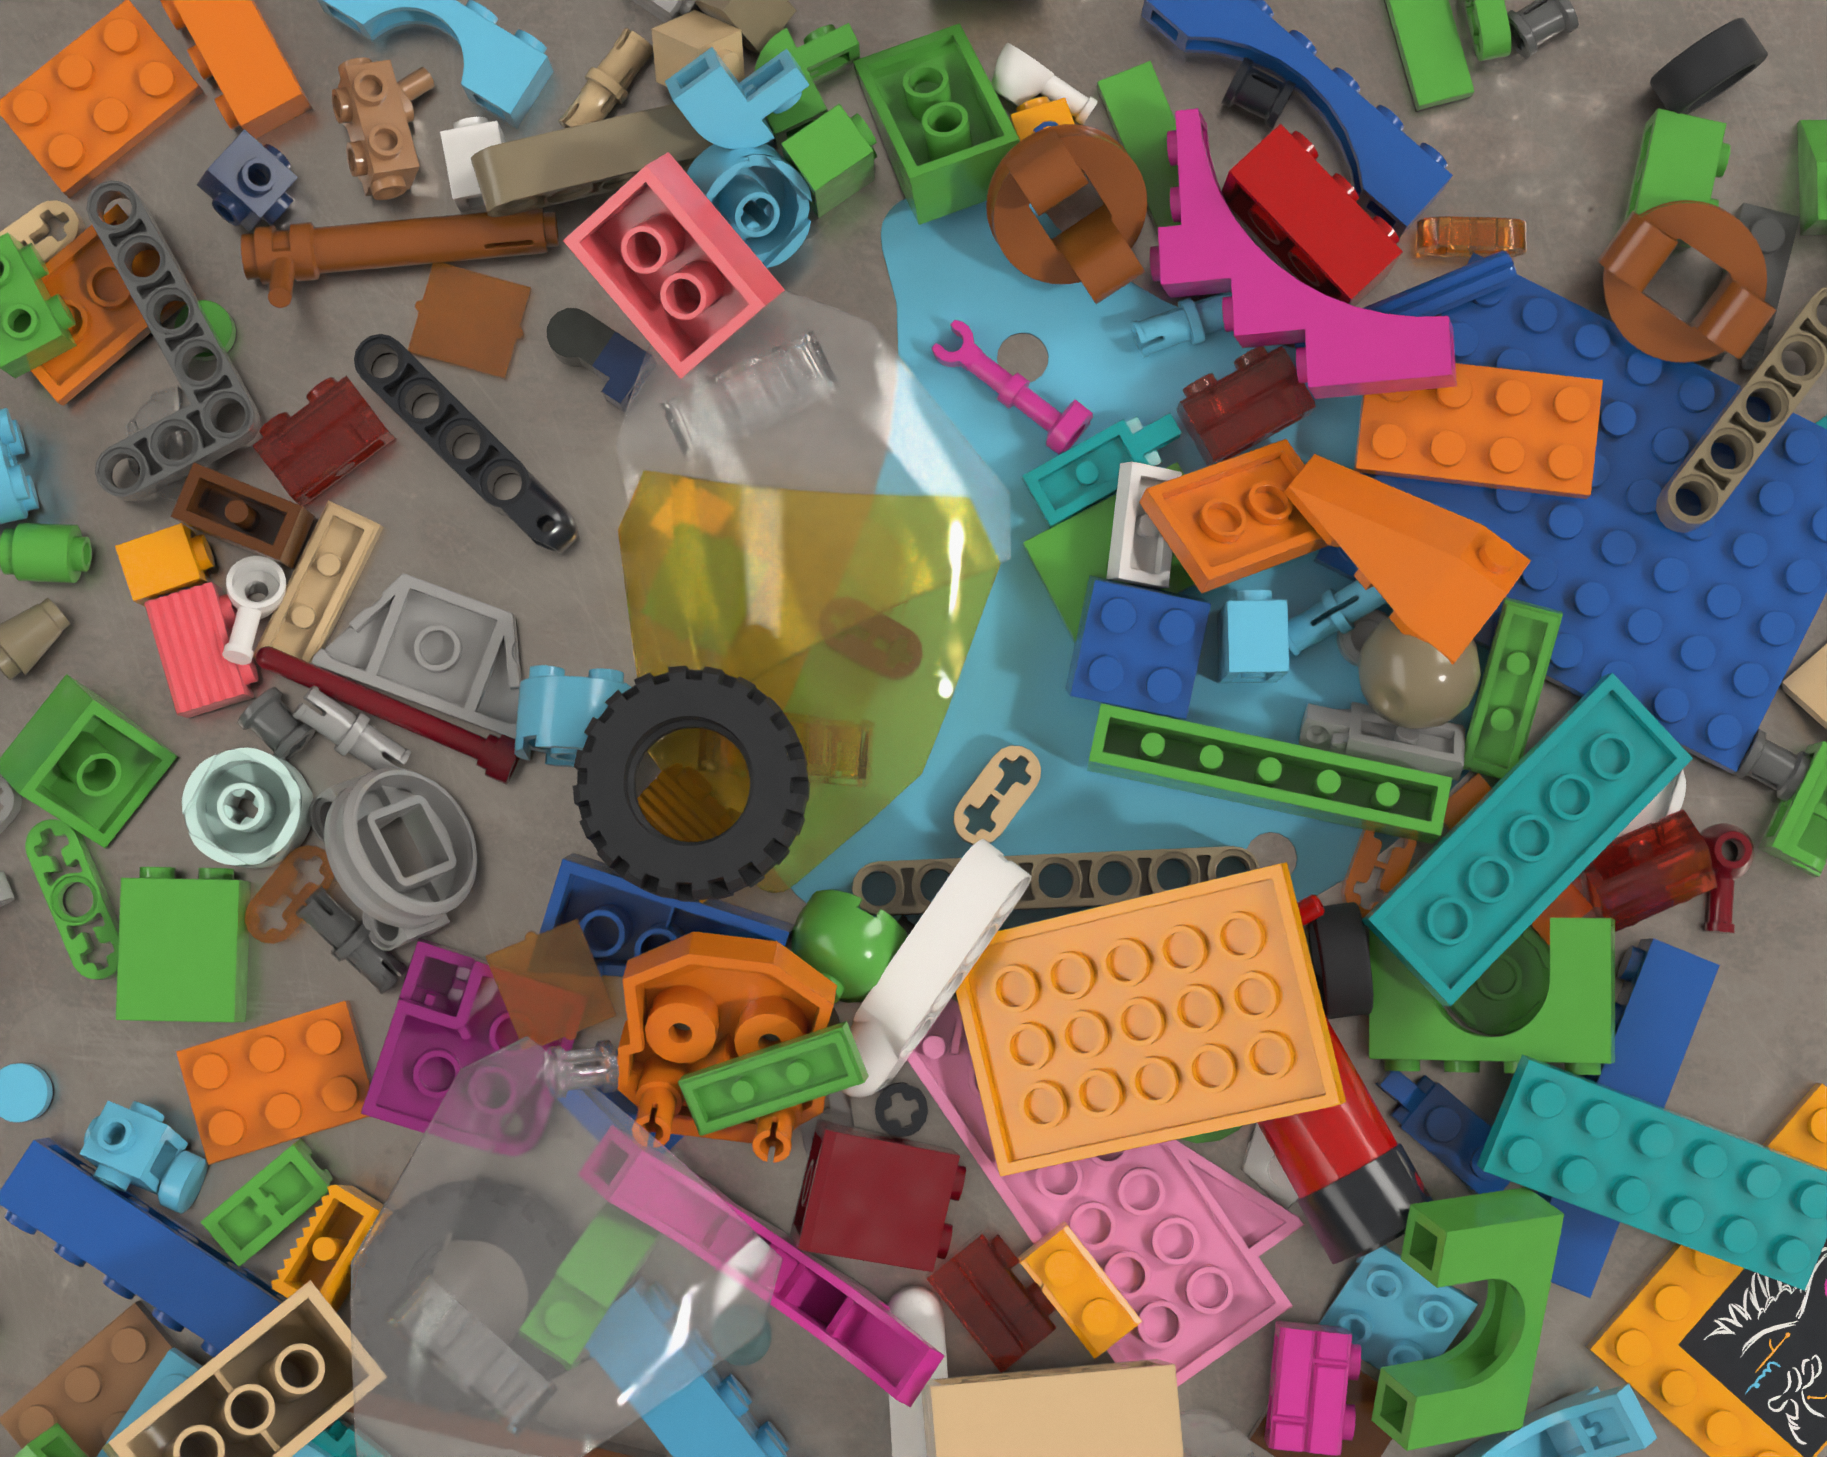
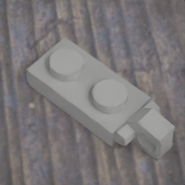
[1299,702,1466,781]

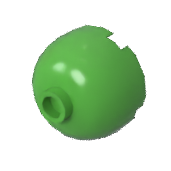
[791,889,908,1003]

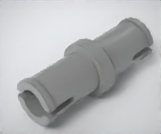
[292,685,411,770]

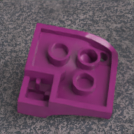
[361,938,589,1156]

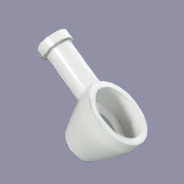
[991,43,1098,125]
[222,556,286,665]

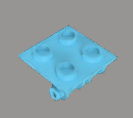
[1318,1245,1478,1370]

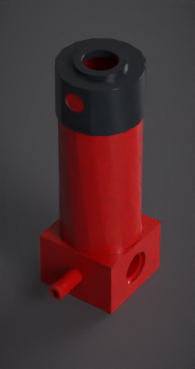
[1257,894,1433,1264]

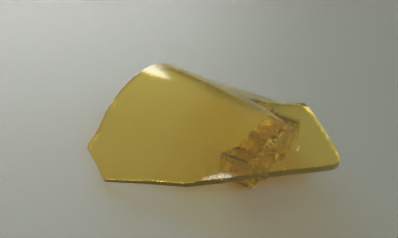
[618,470,1001,893]

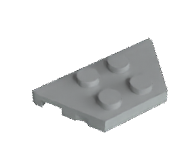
[311,573,522,739]

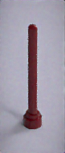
[256,646,520,785]

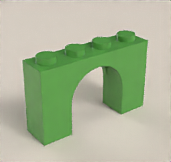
[1369,918,1615,1075]
[1371,1187,1564,1451]

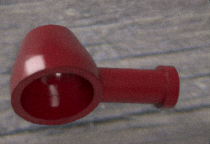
[1693,823,1754,934]

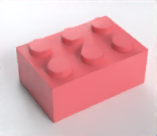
[563,152,785,379]

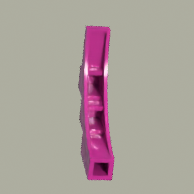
[1150,108,1457,399]
[578,1125,945,1408]

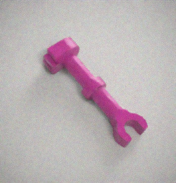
[932,320,1093,455]

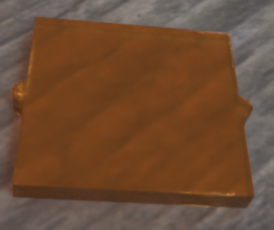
[408,263,532,380]
[485,918,617,1052]

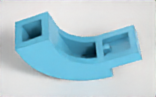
[1455,1383,1657,1457]

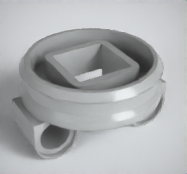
[309,767,477,951]

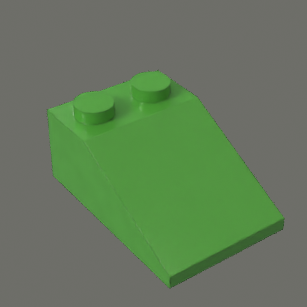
[853,23,1020,225]

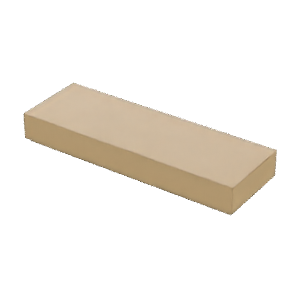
[253,500,384,663]

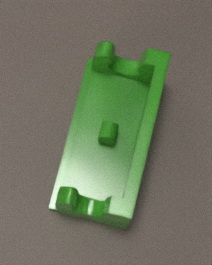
[1758,741,1827,877]
[201,1138,333,1267]

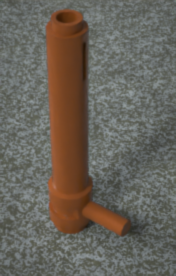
[241,207,559,308]

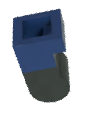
[547,308,657,413]

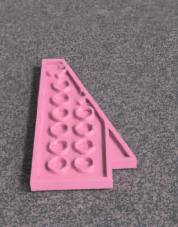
[907,999,1304,1387]

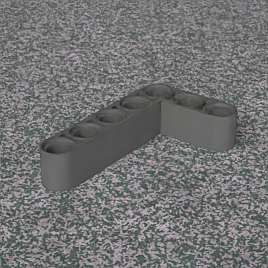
[86,180,261,502]

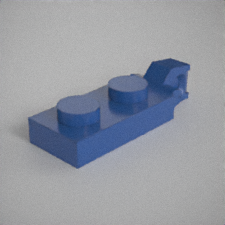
[1375,1071,1511,1194]

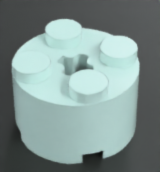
[182,747,313,869]

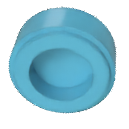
[0,1063,53,1122]
[158,1151,208,1214]

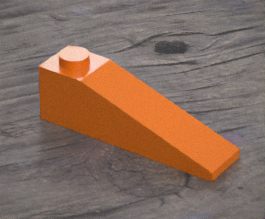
[1284,454,1531,665]

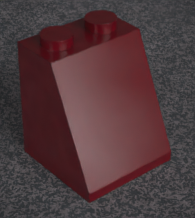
[790,1119,966,1272]

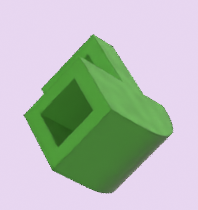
[755,23,860,149]

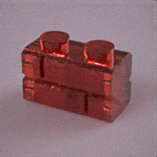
[1176,346,1316,467]
[253,375,395,507]
[1580,809,1717,932]
[926,1230,1057,1373]

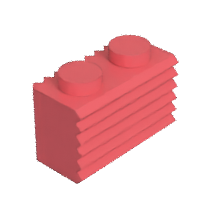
[144,582,258,718]

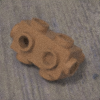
[332,57,434,200]

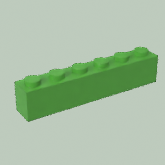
[1087,703,1452,844]

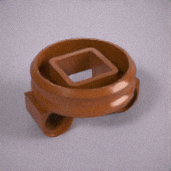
[986,124,1147,305]
[1597,200,1777,362]

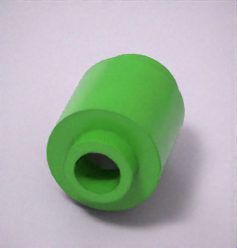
[0,523,92,583]

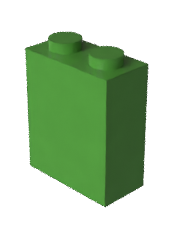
[116,867,251,1022]

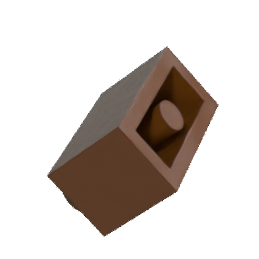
[171,462,315,569]

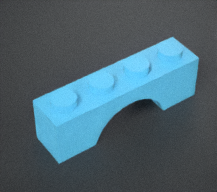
[317,0,554,129]

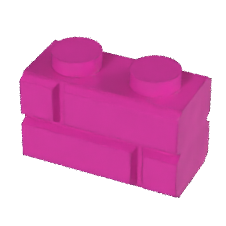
[1264,1320,1361,1456]

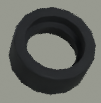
[1650,18,1768,114]
[1308,902,1373,1019]

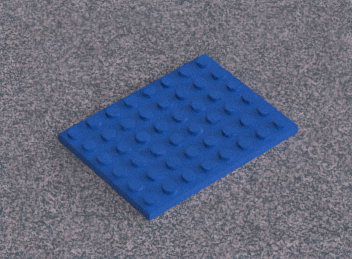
[1314,252,1827,774]

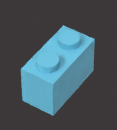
[1217,590,1289,683]

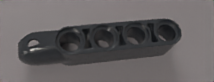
[354,334,578,554]

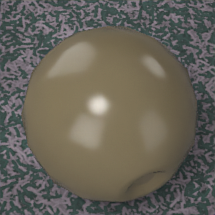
[1358,617,1481,729]

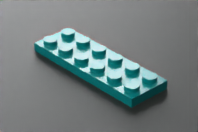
[1362,673,1693,1006]
[1477,1054,1827,1291]

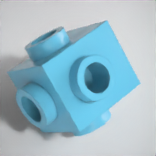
[79,1101,188,1195]

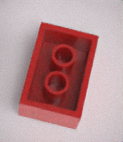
[1222,123,1403,306]

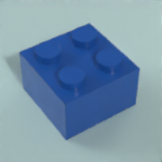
[1065,575,1211,719]

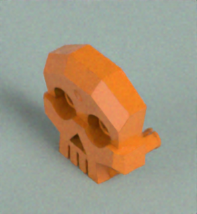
[615,931,837,1163]

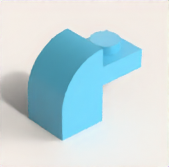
[665,47,809,149]

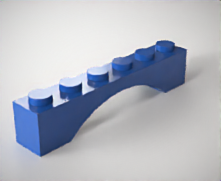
[1141,0,1453,239]

